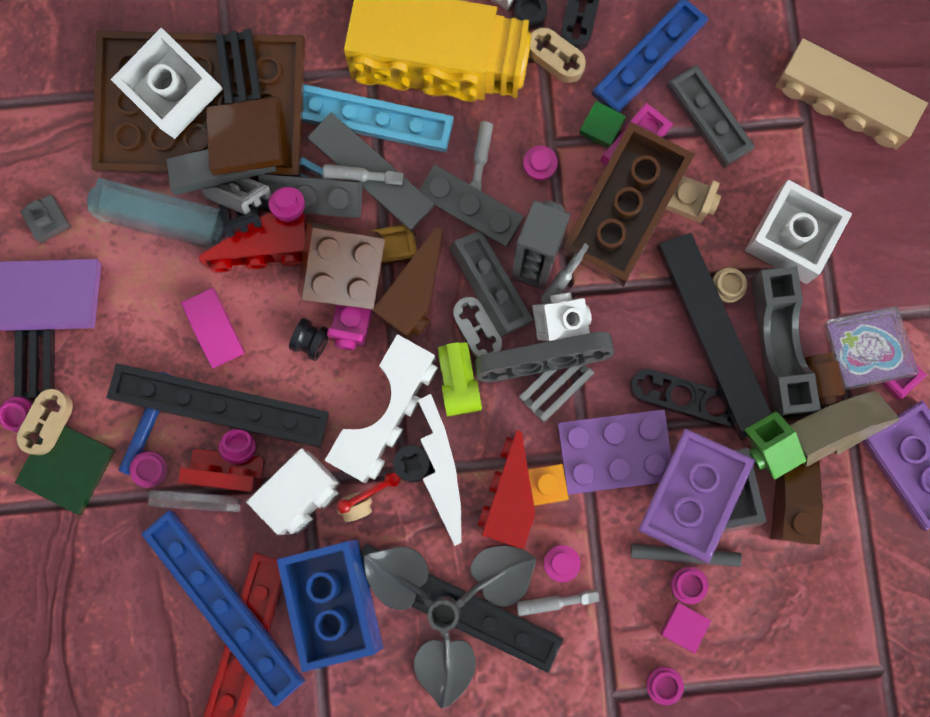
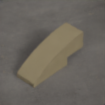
[790,391,899,467]

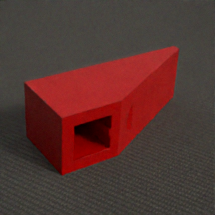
[199,210,308,273]
[477,430,536,550]

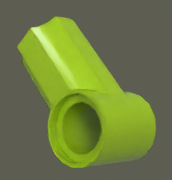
[438,342,482,417]

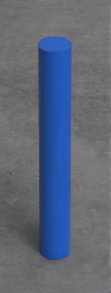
[118,372,172,475]

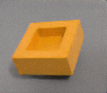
[528,464,569,506]

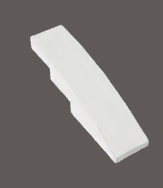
[418,394,462,546]

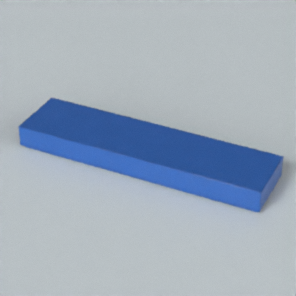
[591,0,709,113]

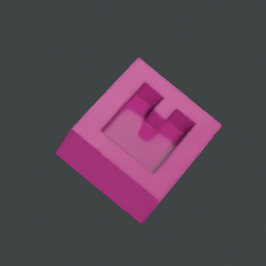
[327,305,373,351]

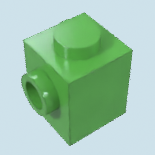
[745,411,806,480]

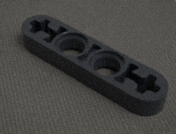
[629,369,736,431]

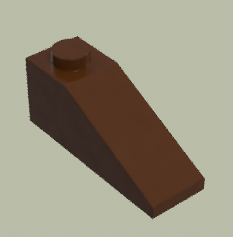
[372,227,443,340]
[771,461,823,545]

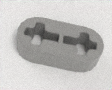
[453,297,502,358]

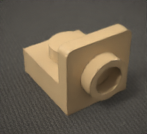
[666,176,721,223]

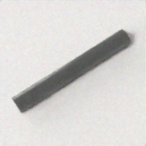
[630,544,742,567]

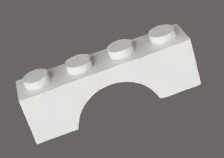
[325,334,438,483]

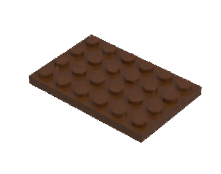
[92,31,305,176]

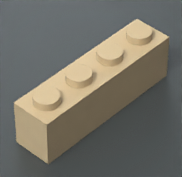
[775,38,928,150]

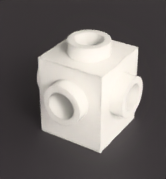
[532,292,591,341]

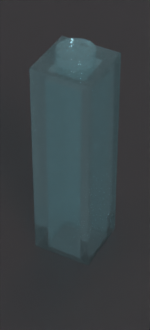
[87,178,224,249]

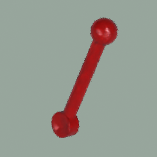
[337,472,400,514]

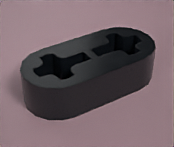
[561,0,599,51]

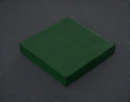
[15,425,116,515]

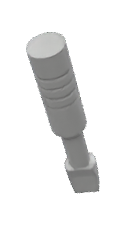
[470,121,494,191]
[323,164,404,185]
[541,243,589,303]
[516,590,599,616]

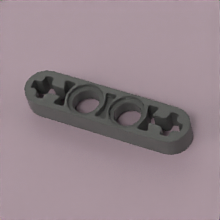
[474,332,614,383]

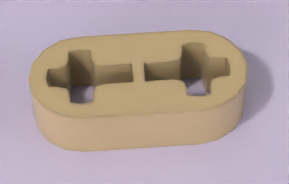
[529,28,586,83]
[17,389,73,455]

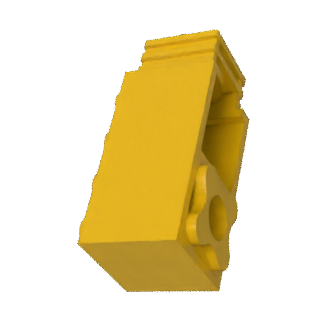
[344,0,531,102]

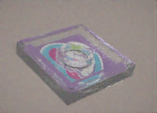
[824,306,919,390]
[148,490,241,512]

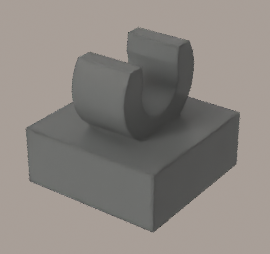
[20,194,72,243]

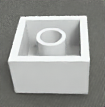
[111,28,223,139]
[745,180,852,284]
[247,448,341,535]

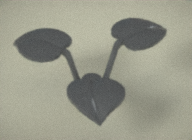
[364,545,536,709]

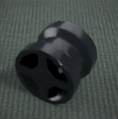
[289,318,329,361]
[393,445,430,483]

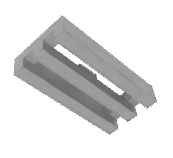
[202,178,272,214]
[519,364,595,423]

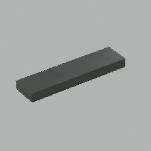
[307,112,435,232]

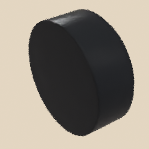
[513,0,548,29]

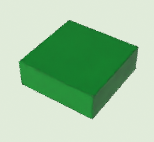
[579,101,626,148]

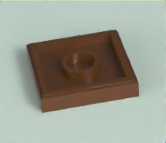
[206,97,283,176]

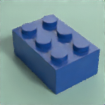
[277,539,384,672]

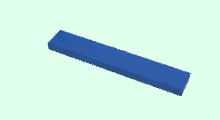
[141,510,306,707]

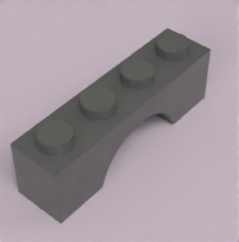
[751,266,821,417]

